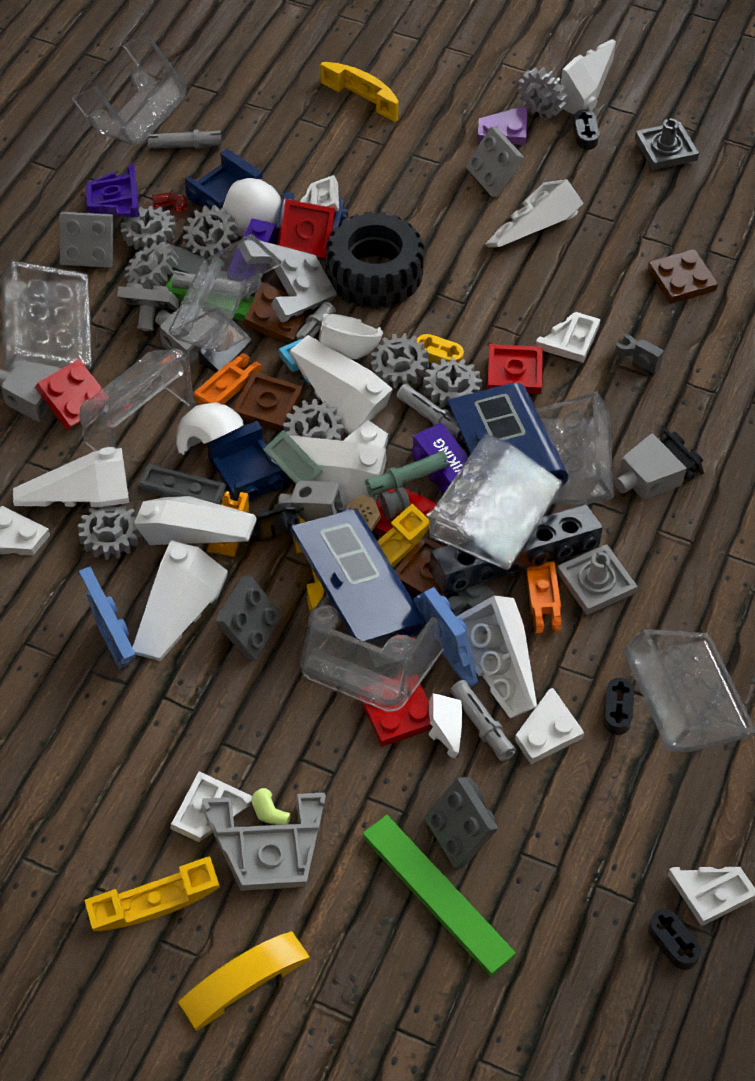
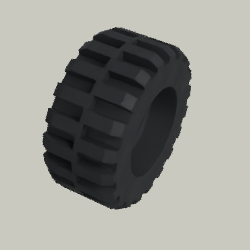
[326,211,424,309]

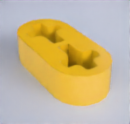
[417,334,464,365]

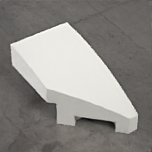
[428,693,462,758]

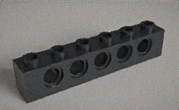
[429,504,603,595]

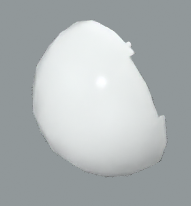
[223,178,282,236]
[319,314,383,359]
[176,402,244,455]

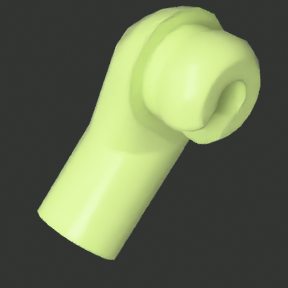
[252,788,291,825]

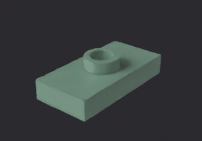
[263,430,323,484]

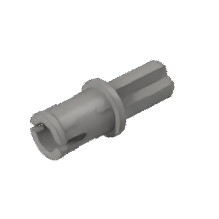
[296,302,336,340]

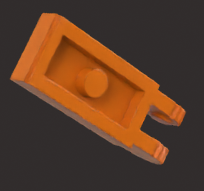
[193,353,262,405]
[525,561,562,634]

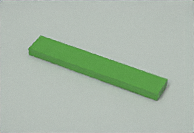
[363,815,516,977]

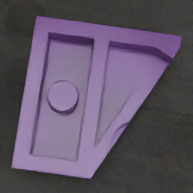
[478,106,527,145]

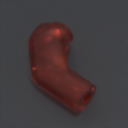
[152,192,187,211]

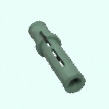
[365,451,449,497]

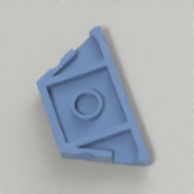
[79,567,136,669]
[413,587,478,687]

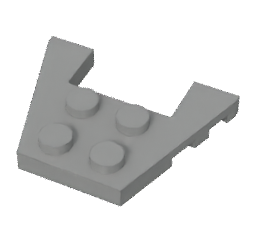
[239,237,337,322]
[201,793,326,891]

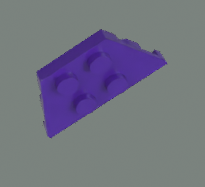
[86,164,140,217]

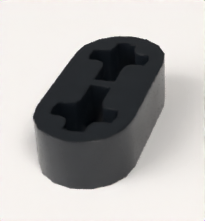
[573,110,599,150]
[603,678,634,735]
[648,910,701,970]

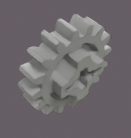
[517,67,568,119]
[183,205,238,260]
[120,206,177,250]
[124,242,178,289]
[371,333,429,388]
[423,357,482,408]
[283,399,344,441]
[78,504,142,560]

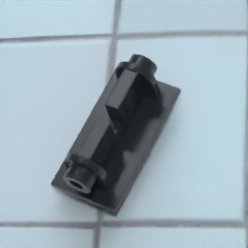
[657,427,705,481]
[251,503,304,541]

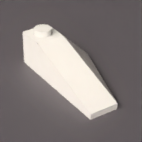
[561,39,616,114]
[485,179,584,248]
[290,335,393,435]
[271,435,386,510]
[13,447,129,507]
[134,496,257,545]
[133,540,228,661]
[456,595,537,718]

